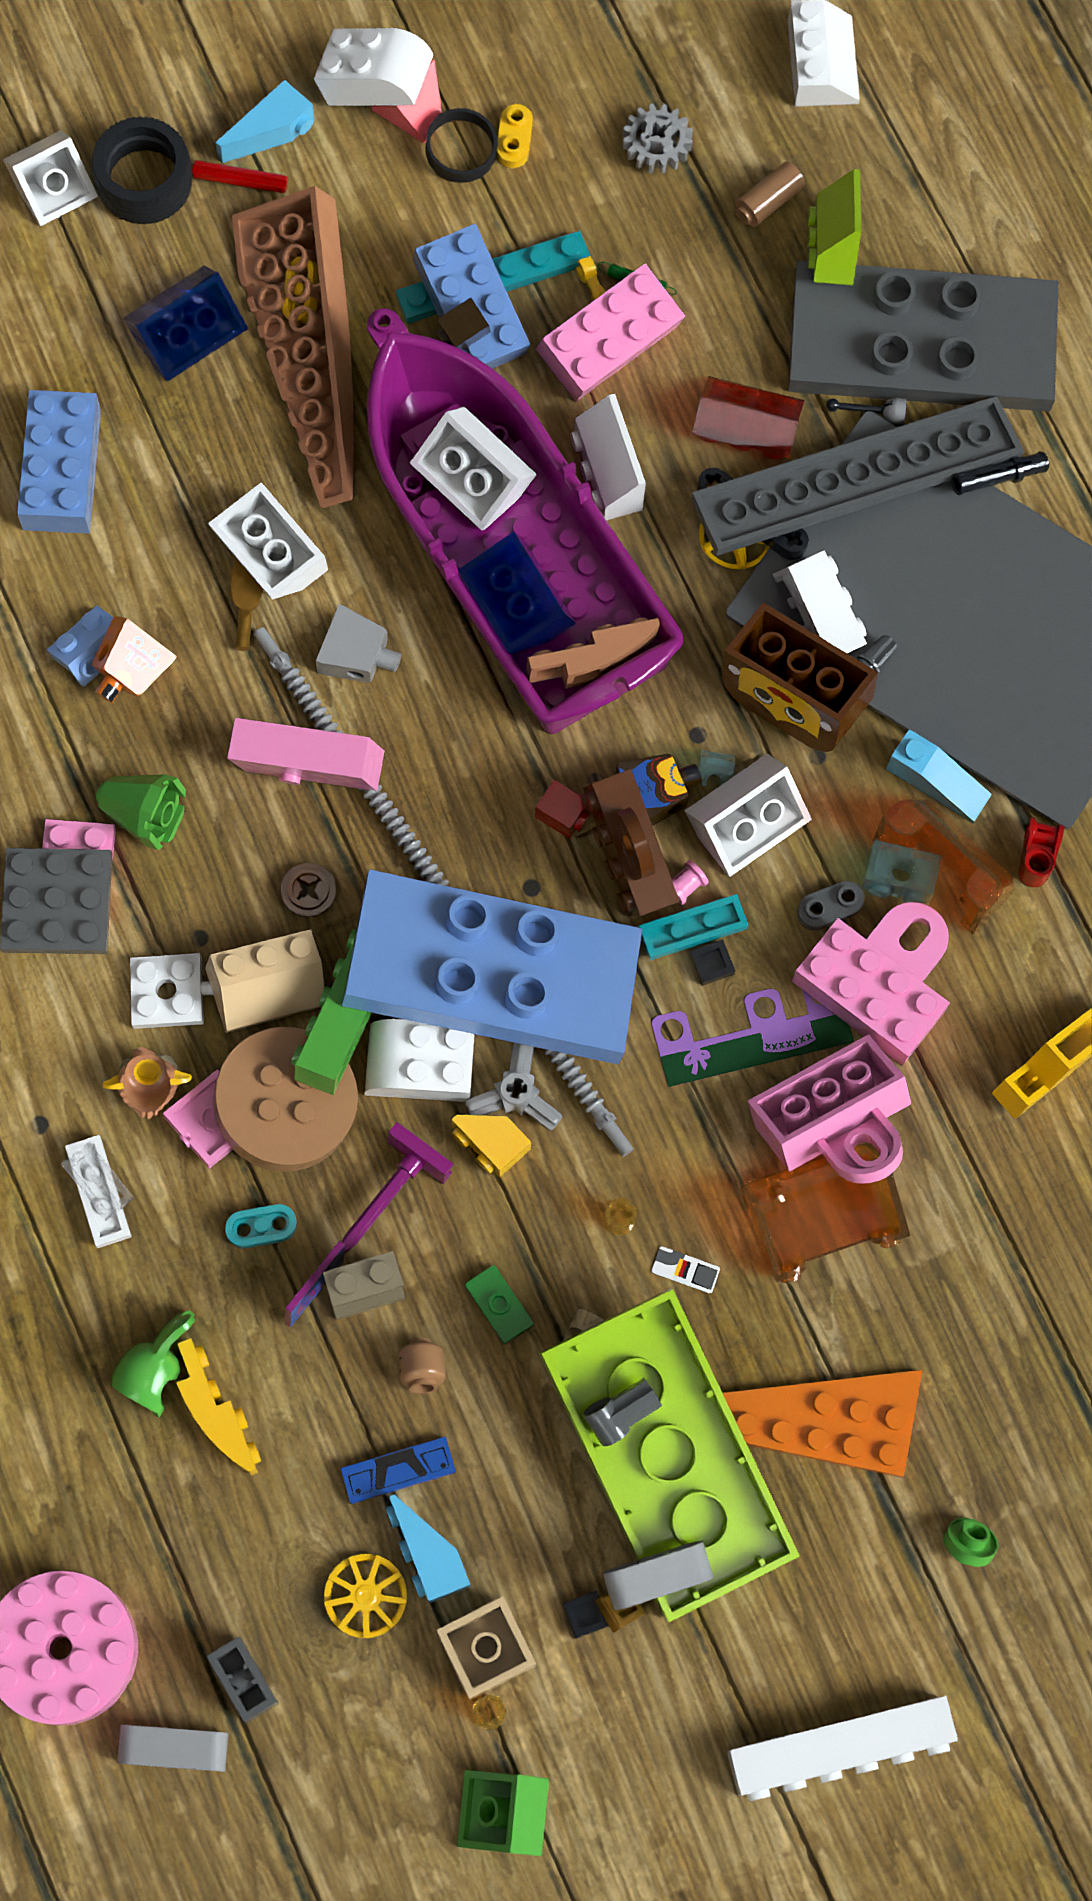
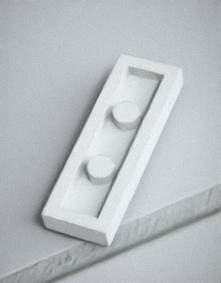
[65,1135,132,1249]

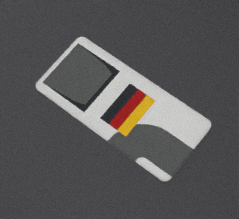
[652,1246,720,1293]

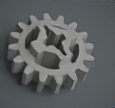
[623,104,693,174]

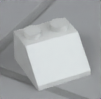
[3,130,98,226]

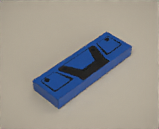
[341,1437,456,1505]

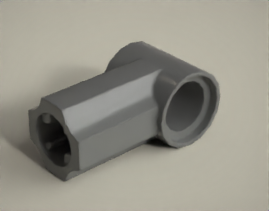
[583,1378,662,1447]

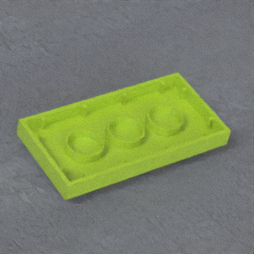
[538,1289,800,1622]

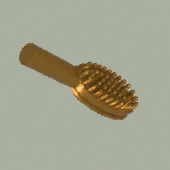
[231,558,263,651]

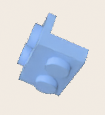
[47,605,114,687]

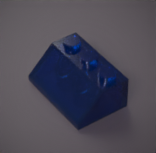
[123,265,249,382]
[458,531,576,654]

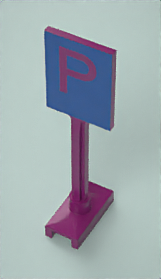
[285,1122,454,1328]

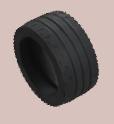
[92,116,192,224]

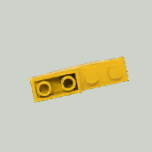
[177,1338,261,1475]

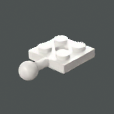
[130,953,213,1029]

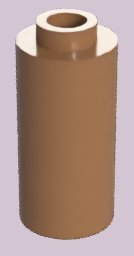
[735,161,805,227]

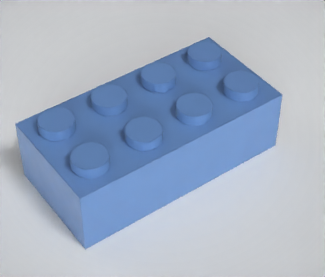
[413,223,530,369]
[17,390,101,534]

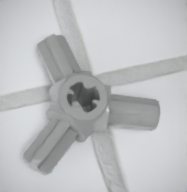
[465,1043,562,1131]

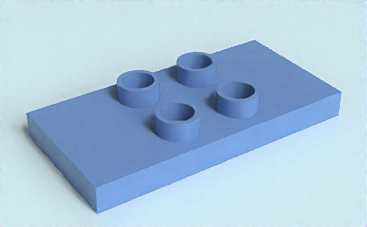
[342,869,642,1065]

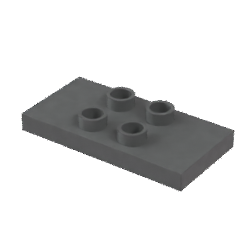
[788,260,1059,412]

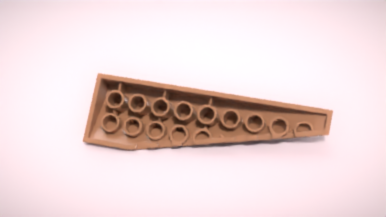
[232,186,354,508]

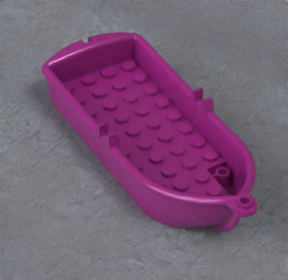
[367,308,683,734]

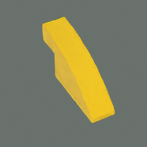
[992,1008,1092,1119]

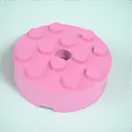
[0,1571,138,1726]

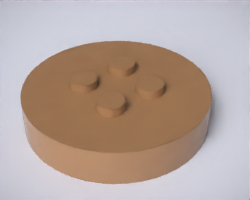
[213,1027,358,1171]

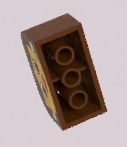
[722,602,878,752]

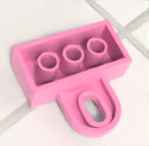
[792,902,950,1066]
[747,1034,911,1183]

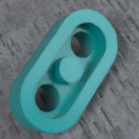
[225,1204,297,1249]

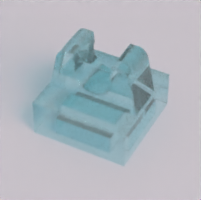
[699,750,735,786]

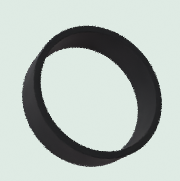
[425,108,498,183]

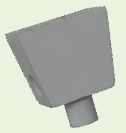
[316,604,402,683]

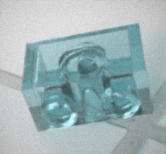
[862,840,942,904]

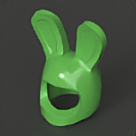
[111,1310,195,1418]

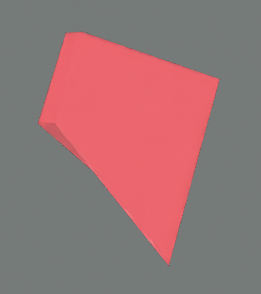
[371,60,442,143]

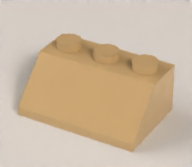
[205,929,325,1033]

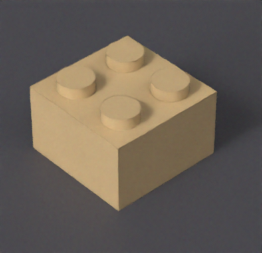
[436,1596,537,1700]

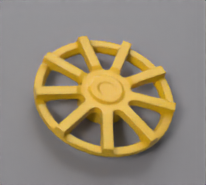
[324,1554,407,1638]

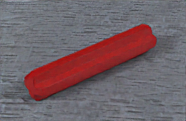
[192,160,288,193]

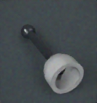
[826,398,907,425]

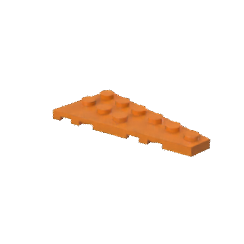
[723,1370,922,1478]

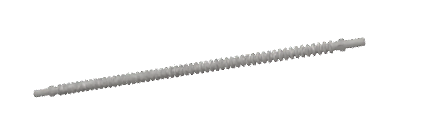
[253,627,634,1157]

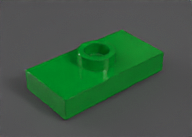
[465,1264,534,1345]

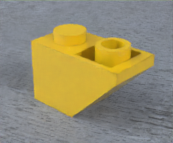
[451,1115,531,1177]

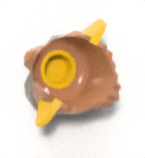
[102,1047,192,1119]

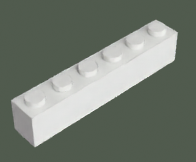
[727,1696,958,1801]

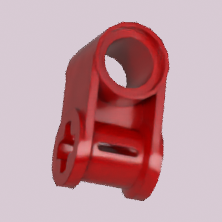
[1019,817,1065,887]

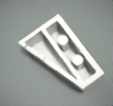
[772,550,867,653]

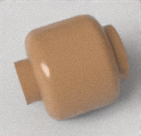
[398,1337,446,1394]

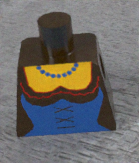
[615,754,702,826]

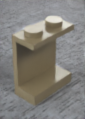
[323,1251,405,1320]

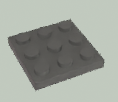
[0,848,113,954]

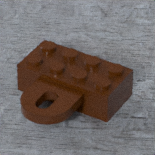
[581,769,680,918]

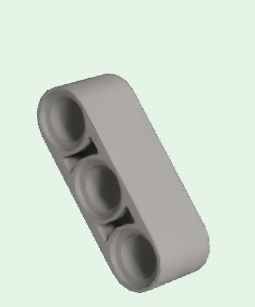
[603,1541,714,1610]
[117,1725,229,1772]

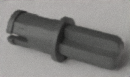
[857,635,897,674]

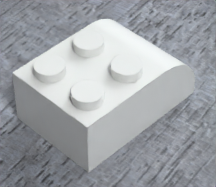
[314,28,433,106]
[364,1019,475,1102]

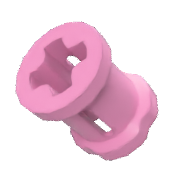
[672,860,709,905]

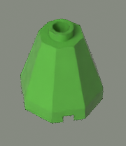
[96,774,186,850]

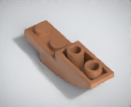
[525,618,660,689]

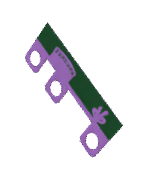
[652,989,854,1087]

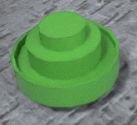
[943,1517,999,1567]

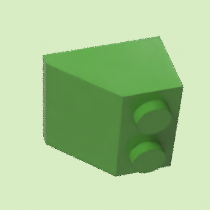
[457,1770,549,1856]

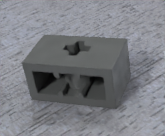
[207,1637,279,1723]

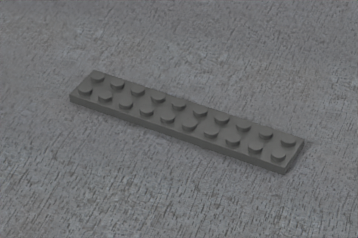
[691,396,1024,556]

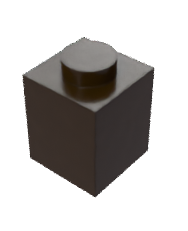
[436,297,491,350]

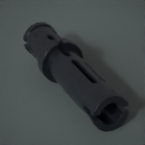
[951,451,1049,495]

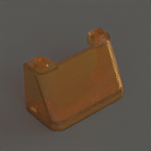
[872,798,1014,935]
[740,1143,911,1283]

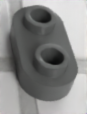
[797,881,865,930]

